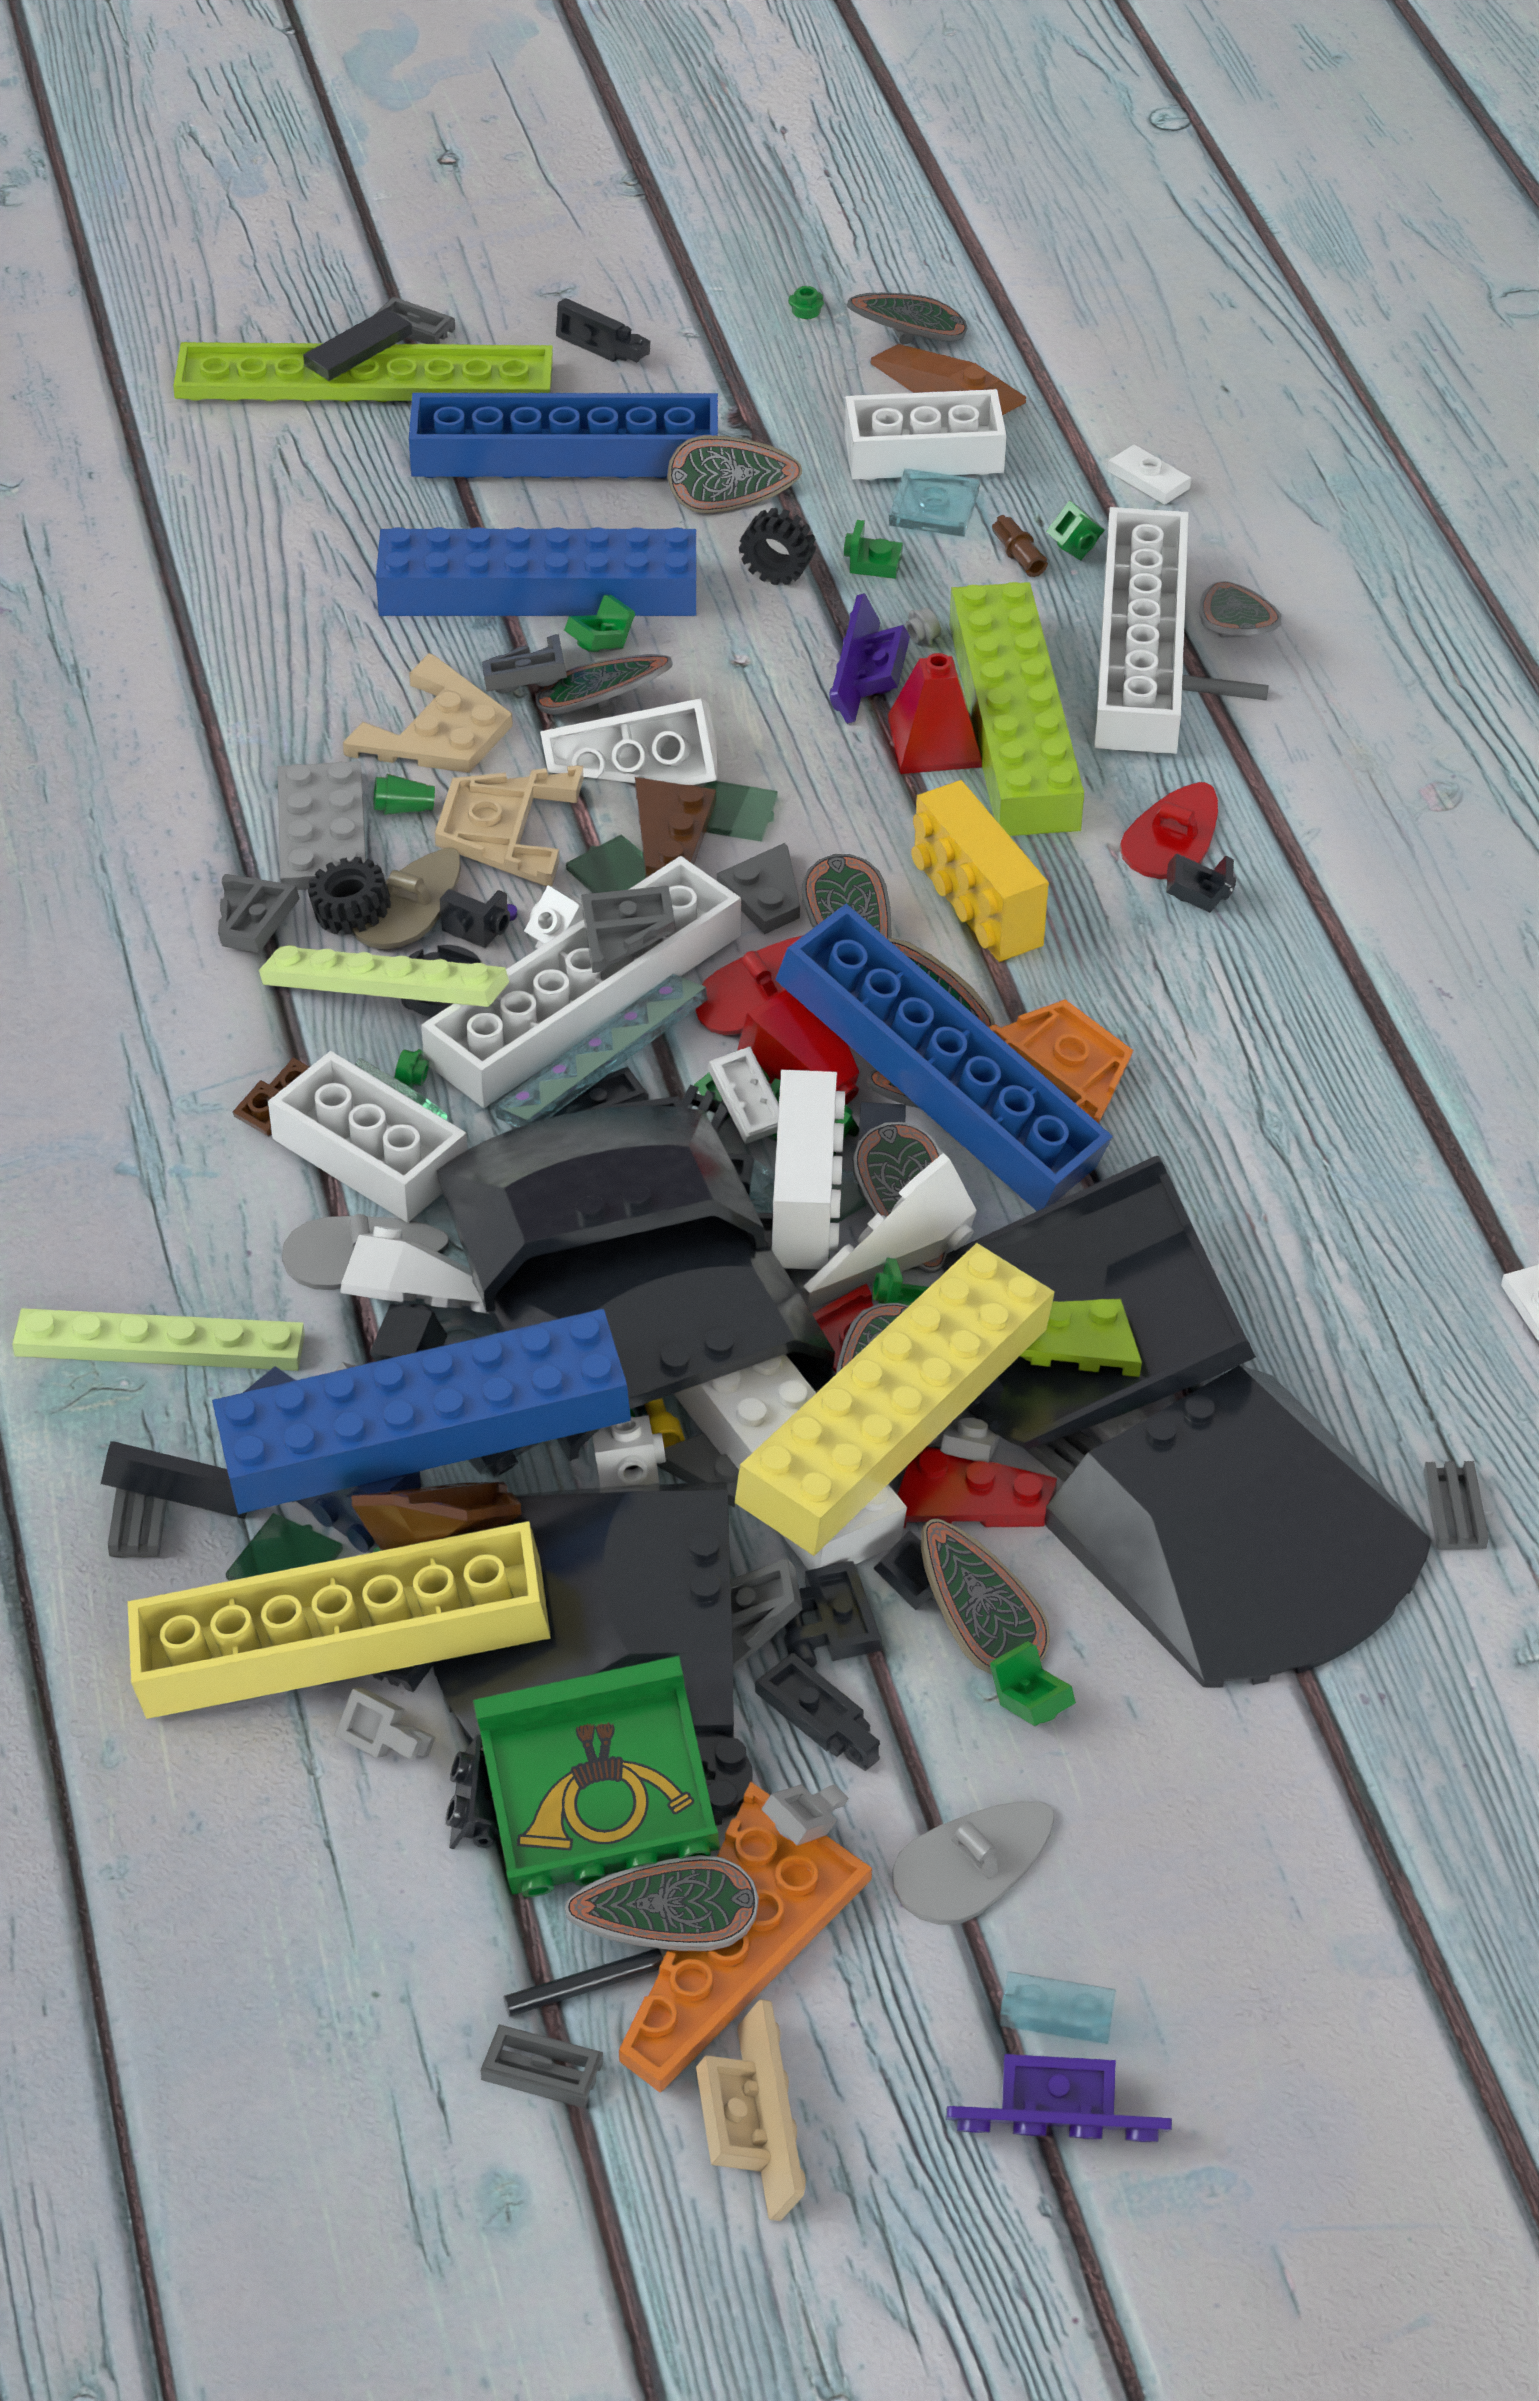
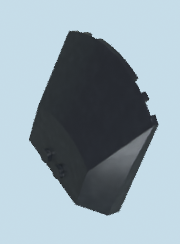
[437,1106,766,1313]
[941,1156,1256,1450]
[472,1216,835,1462]
[1045,1365,1432,1688]
[432,1482,734,1748]

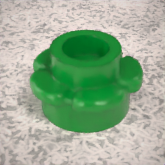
[788,286,824,319]
[394,1049,429,1092]

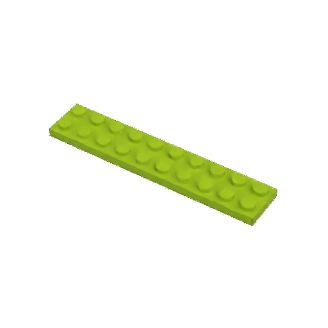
[173,342,553,402]

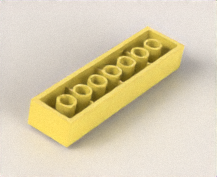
[735,1243,1055,1556]
[127,1521,551,1719]

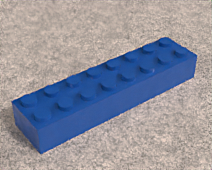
[409,393,718,478]
[376,527,697,616]
[775,903,1113,1211]
[212,1309,631,1514]

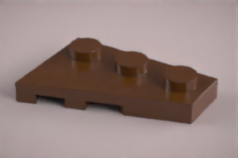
[635,777,716,878]

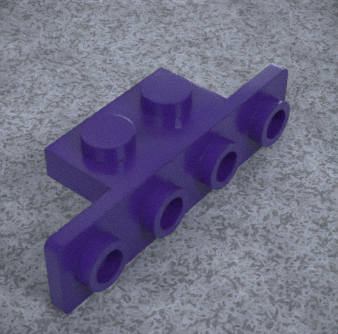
[829,593,910,724]
[946,2054,1172,2142]

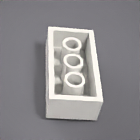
[845,389,1006,480]
[268,1051,468,1223]
[772,1070,845,1270]

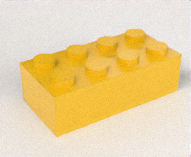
[911,780,1049,962]

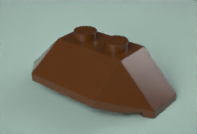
[351,1481,521,1551]

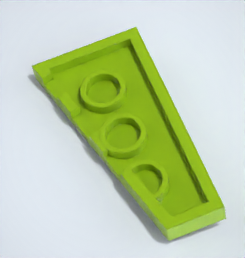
[1020,1299,1142,1377]

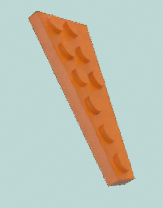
[619,1781,872,2093]

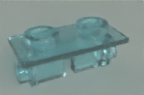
[1000,1971,1116,2044]

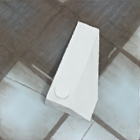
[540,698,718,786]
[801,1153,977,1309]
[340,1226,489,1313]

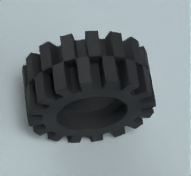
[739,508,816,585]
[308,857,391,935]

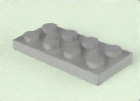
[277,761,366,890]

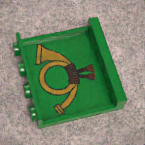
[473,1656,720,1897]

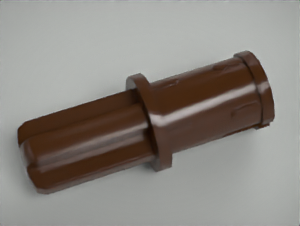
[992,515,1048,577]

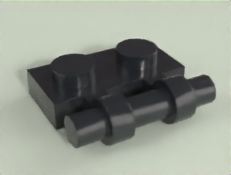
[784,1561,881,1668]

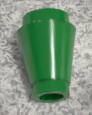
[373,773,435,815]

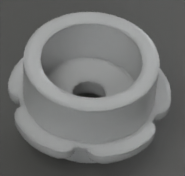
[905,607,941,646]

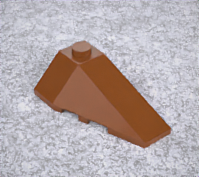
[871,344,1026,415]

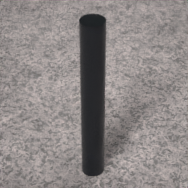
[503,1948,663,2017]

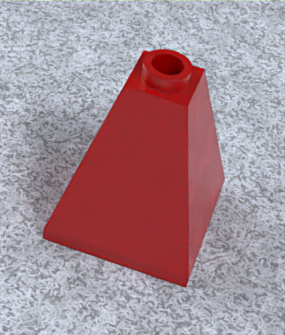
[888,653,982,774]
[737,989,860,1105]

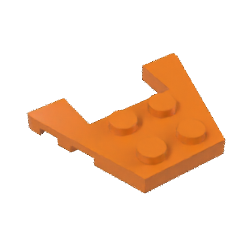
[989,999,1134,1124]

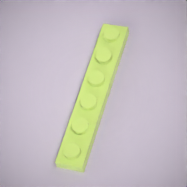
[259,945,509,1007]
[12,1308,305,1371]

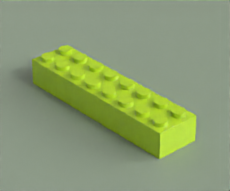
[949,582,1084,836]

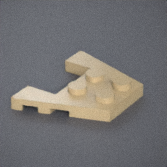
[343,653,513,773]
[435,765,584,886]

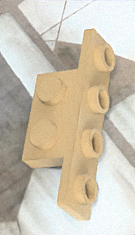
[696,1999,806,2221]

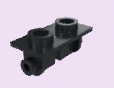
[445,1734,500,1849]

